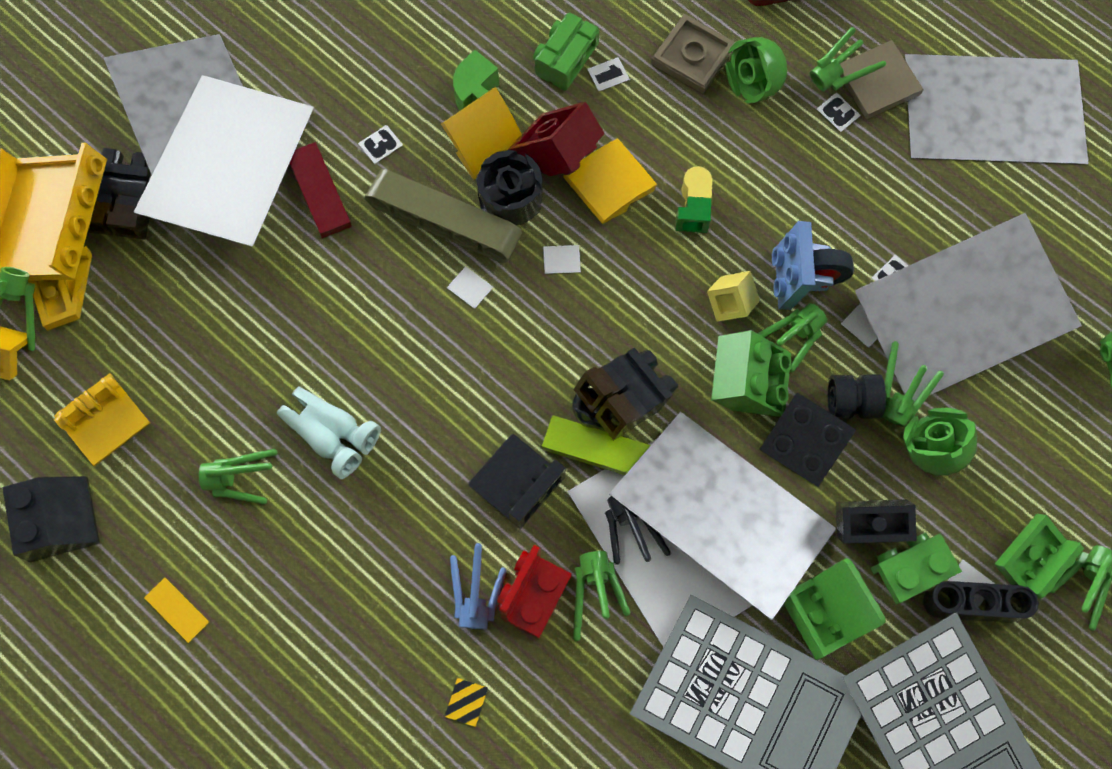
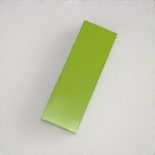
[542,415,651,475]

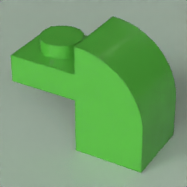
[453,50,499,111]

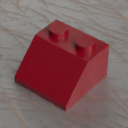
[508,101,605,176]

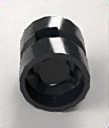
[827,374,886,419]

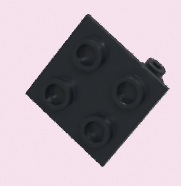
[760,392,856,487]

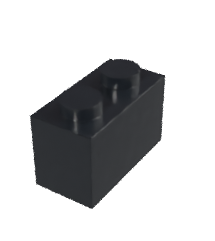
[836,499,917,543]

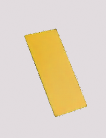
[144,578,209,643]

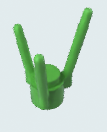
[810,27,886,92]
[0,267,36,351]
[757,303,827,372]
[882,341,944,427]
[199,449,278,504]
[1050,545,1112,631]
[573,551,630,641]

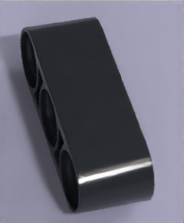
[923,581,1039,623]

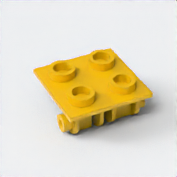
[54,373,150,466]

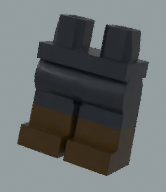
[87,148,152,240]
[573,348,678,441]

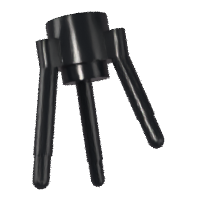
[605,496,671,565]

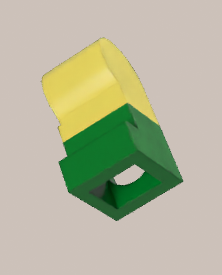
[675,166,712,233]

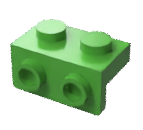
[994,514,1084,599]
[870,532,962,604]

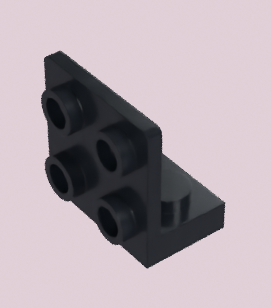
[469,434,566,530]

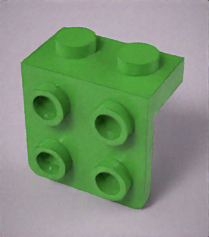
[783,558,886,660]

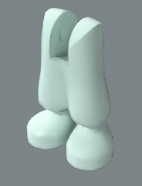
[277,386,381,479]

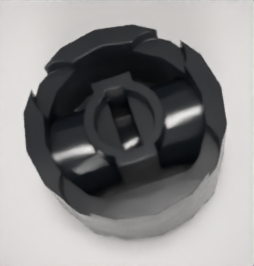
[476,150,543,226]

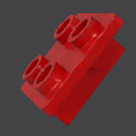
[497,545,572,639]

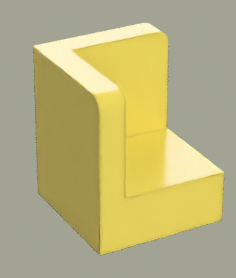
[707,271,759,322]

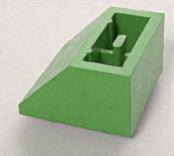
[711,330,792,417]

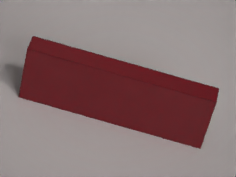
[290,142,352,238]

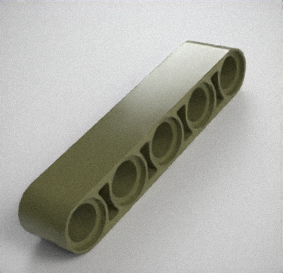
[364,169,522,263]

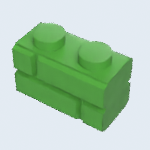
[533,12,600,91]

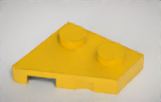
[28,246,92,331]

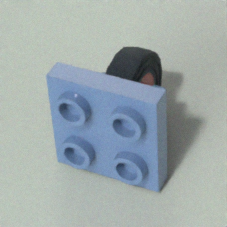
[772,221,854,310]

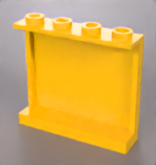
[0,142,107,281]

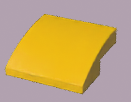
[441,87,522,180]
[563,138,657,224]

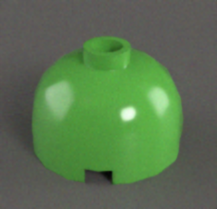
[726,37,787,103]
[903,408,977,476]

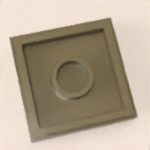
[651,14,736,94]
[839,40,924,120]

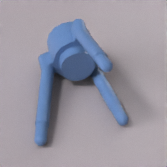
[450,543,507,629]

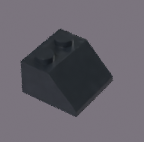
[2,476,100,562]

